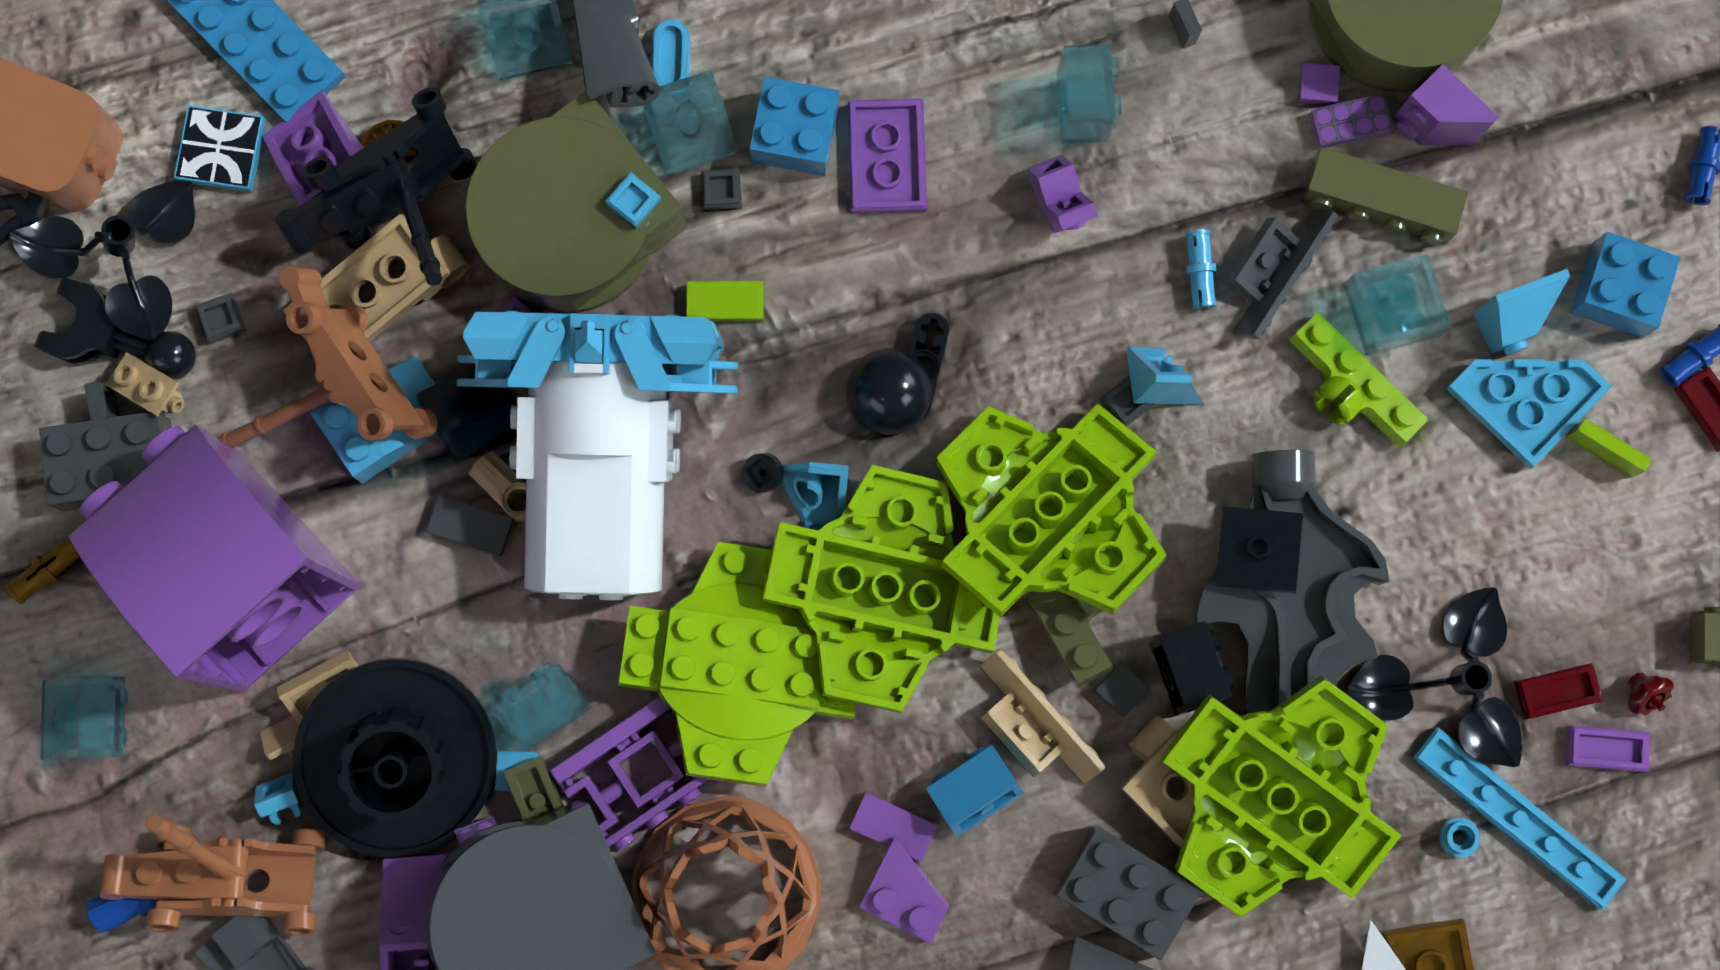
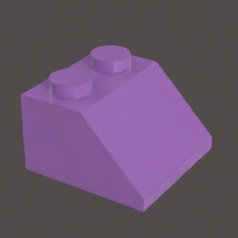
[1393,64,1499,146]

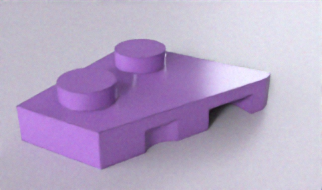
[859,837,949,944]

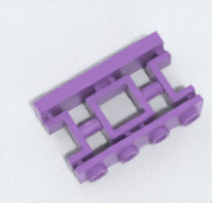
[550,697,721,853]

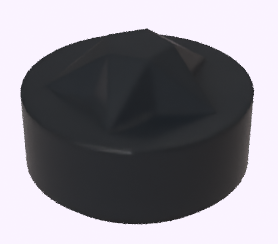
[742,453,783,492]

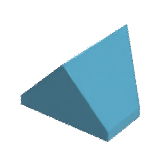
[1126,346,1204,405]
[781,462,849,530]

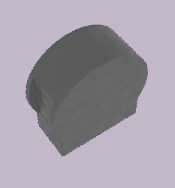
[423,800,656,970]

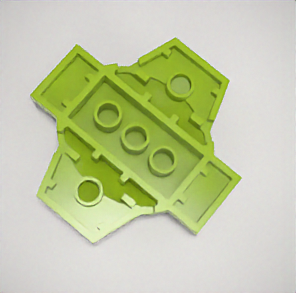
[936,403,1167,618]
[761,464,1000,713]
[617,542,856,787]
[1160,676,1402,917]

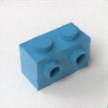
[926,745,1024,837]

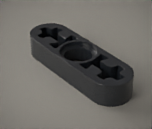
[909,313,949,422]

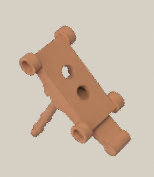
[218,266,437,449]
[99,814,326,936]

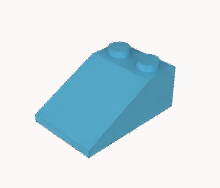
[310,356,438,484]

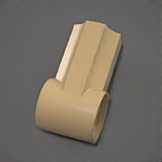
[468,451,526,524]

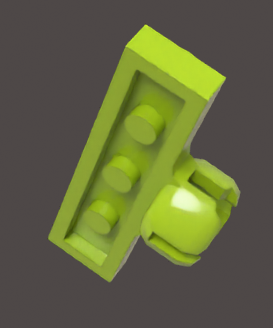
[1289,312,1428,448]

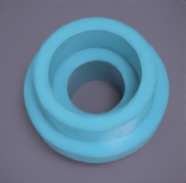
[1439,818,1480,858]

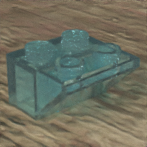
[491,662,594,752]

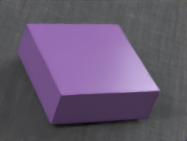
[1298,62,1340,105]

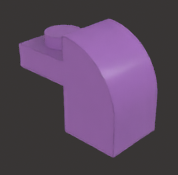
[1027,155,1097,233]

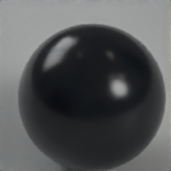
[846,348,933,435]

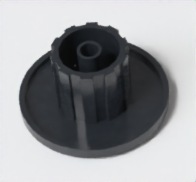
[293,658,497,858]

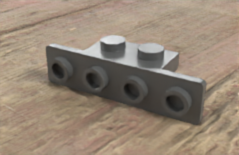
[1227,210,1338,339]

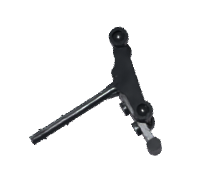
[275,87,477,286]

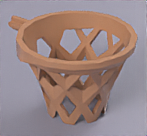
[631,797,821,970]

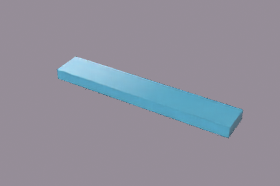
[1411,727,1627,910]

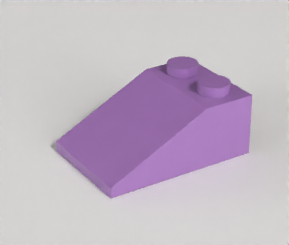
[262,90,363,206]

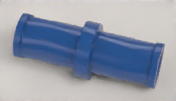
[1685,126,1720,205]
[1660,324,1720,387]

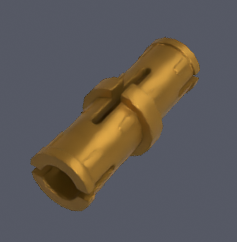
[5,535,80,604]

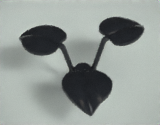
[10,181,195,341]
[1347,587,1522,767]

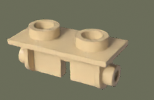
[105,352,185,417]

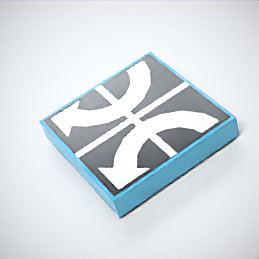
[174,105,266,192]

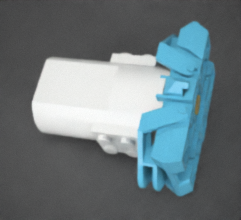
[457,311,738,600]

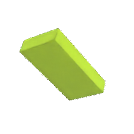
[687,281,764,322]
[1566,419,1652,477]

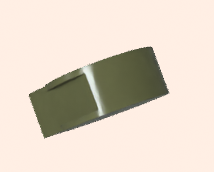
[1308,0,1503,92]
[466,91,687,313]

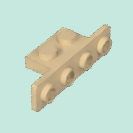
[981,649,1105,783]
[260,650,358,760]

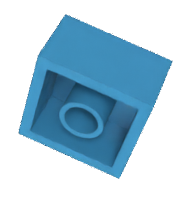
[750,77,839,176]
[1570,231,1681,338]

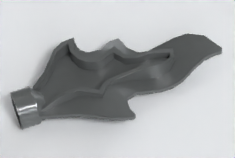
[1195,450,1390,714]

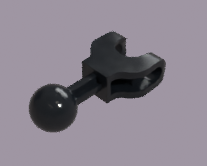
[34,278,196,380]

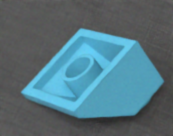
[1473,269,1570,356]

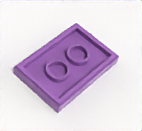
[848,98,927,214]

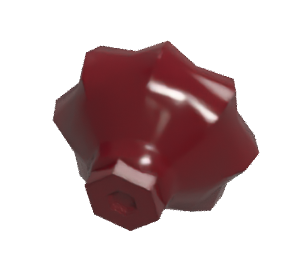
[1628,672,1674,716]

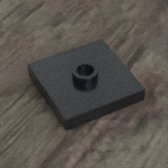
[416,365,517,463]
[1215,506,1303,594]

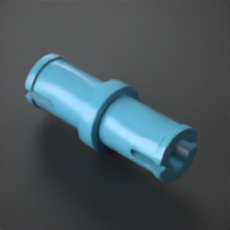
[1185,229,1217,309]

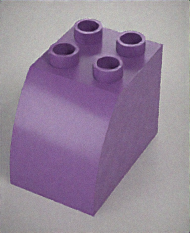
[69,424,362,692]

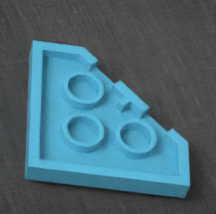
[1446,359,1612,469]

